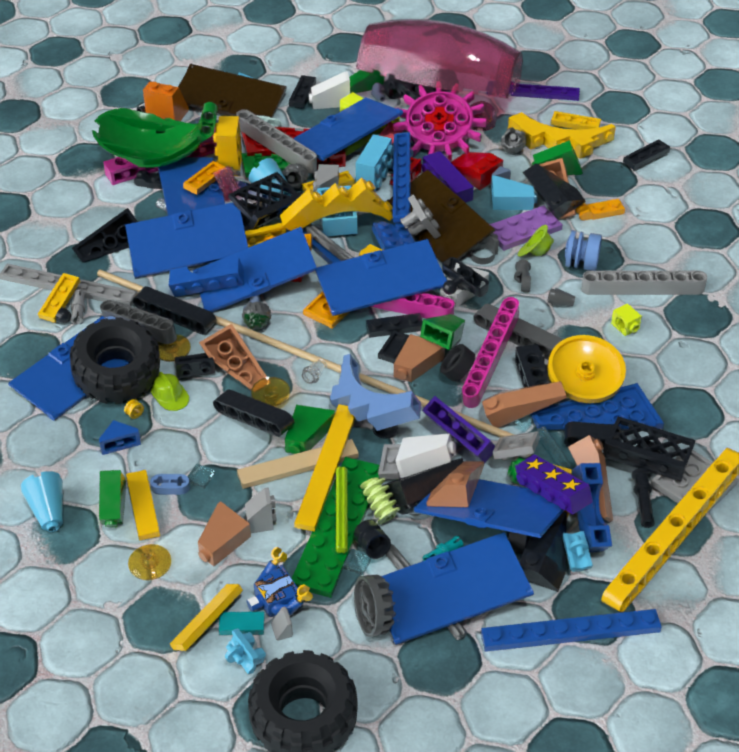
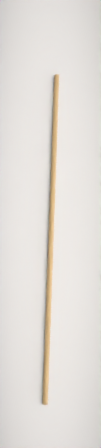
[97,269,514,437]

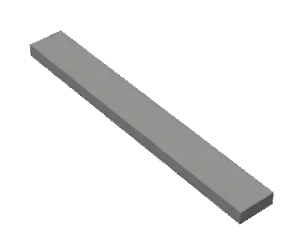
[0,263,137,306]

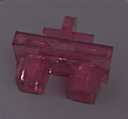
[213,165,240,200]

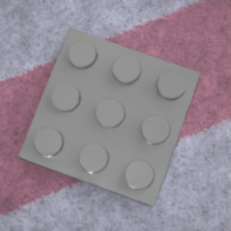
[651,447,739,513]

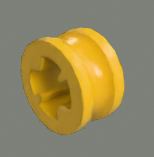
[124,399,144,419]

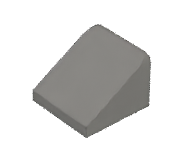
[271,607,293,641]

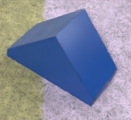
[99,420,141,455]

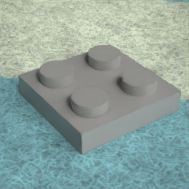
[493,431,540,460]

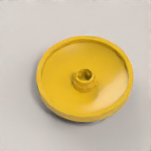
[547,335,626,403]

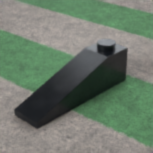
[523,163,586,219]
[71,208,138,262]
[382,458,464,509]
[519,512,567,592]

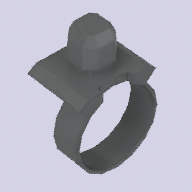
[470,233,499,265]

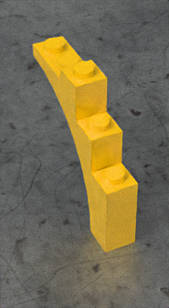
[508,112,616,159]
[280,178,393,231]

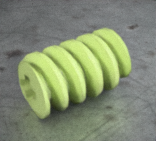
[360,478,400,524]

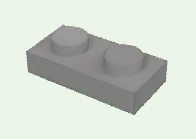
[378,444,401,479]

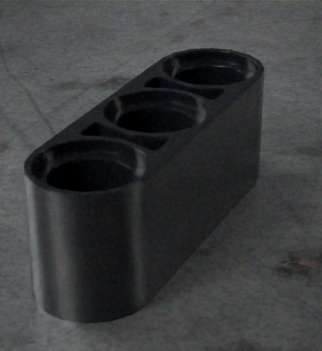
[564,421,622,451]

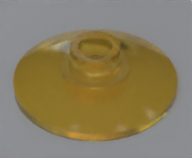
[157,334,191,362]
[251,377,290,406]
[128,544,171,580]

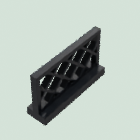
[228,172,303,230]
[603,416,696,482]

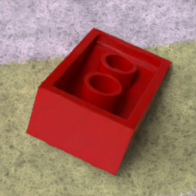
[451,152,504,190]

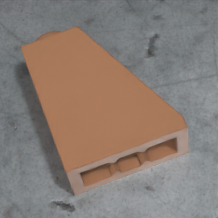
[394,334,445,382]
[198,501,251,566]

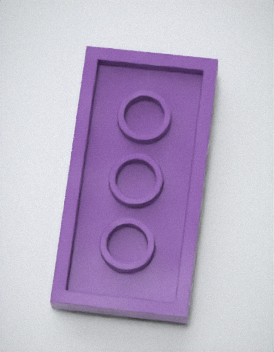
[490,206,563,251]

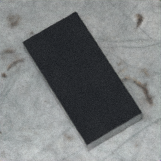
[378,330,409,364]

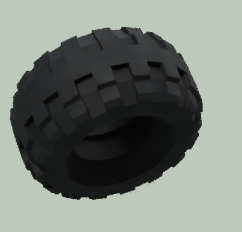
[70,317,160,404]
[248,650,358,752]

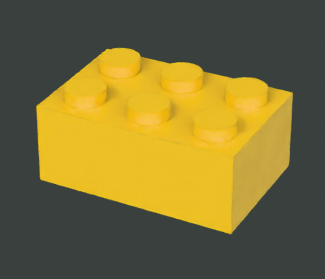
[214,116,242,176]

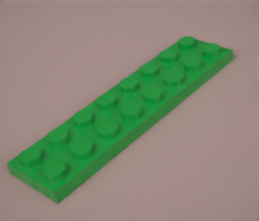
[291,457,380,598]

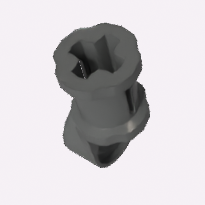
[514,260,531,292]

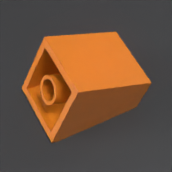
[143,81,189,121]

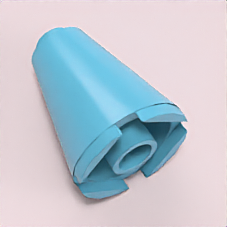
[249,158,291,201]
[21,471,63,532]

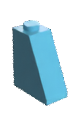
[491,176,537,210]

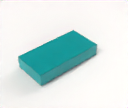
[219,612,265,635]

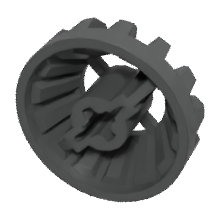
[354,574,396,637]

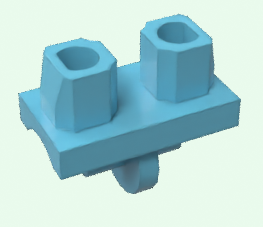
[562,531,593,572]
[225,629,266,674]

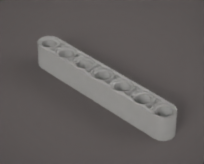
[236,110,317,174]
[581,270,707,295]

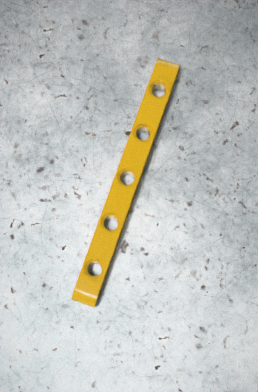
[601,448,739,613]

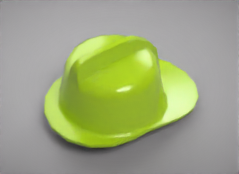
[517,225,554,257]
[151,372,189,411]

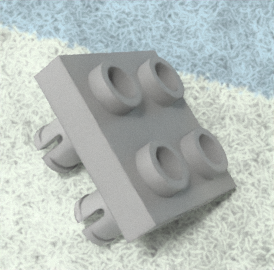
[400,194,441,239]

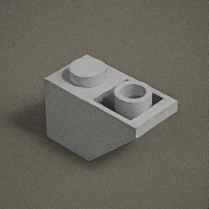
[313,164,339,192]
[245,487,277,533]

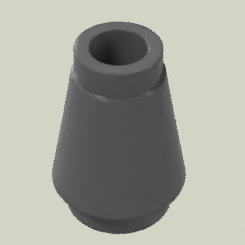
[547,288,575,306]

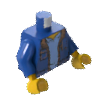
[246,547,313,617]

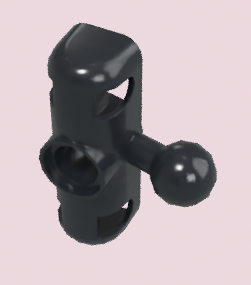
[442,257,489,297]

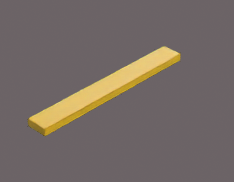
[294,404,355,532]

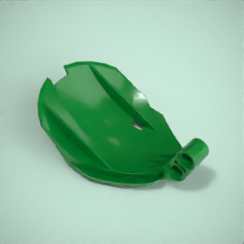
[92,102,218,167]

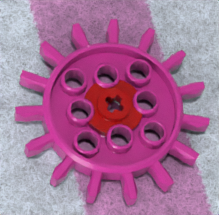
[393,81,486,161]

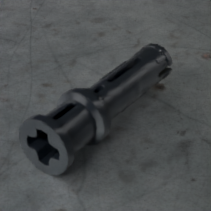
[631,468,655,528]

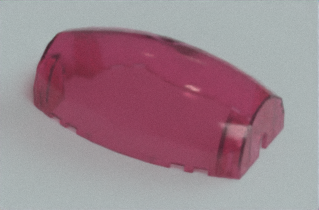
[356,19,523,98]

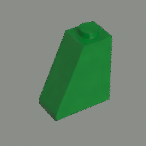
[532,140,583,175]
[420,314,465,350]
[285,404,335,454]
[99,470,127,527]

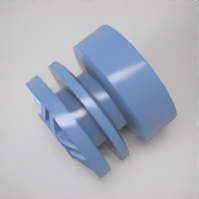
[565,230,602,271]

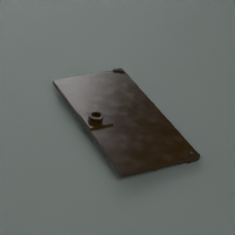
[178,63,287,118]
[385,169,495,263]

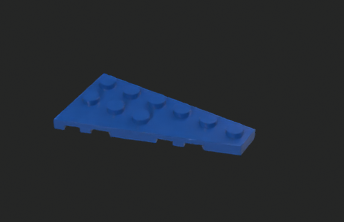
[530,383,664,430]

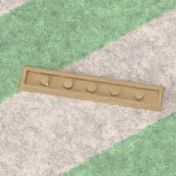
[237,439,359,489]

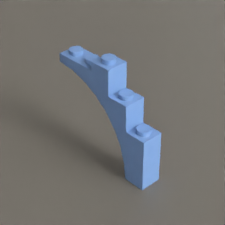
[330,354,421,431]

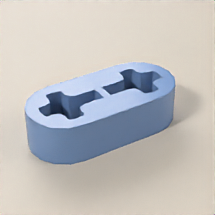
[150,474,190,495]

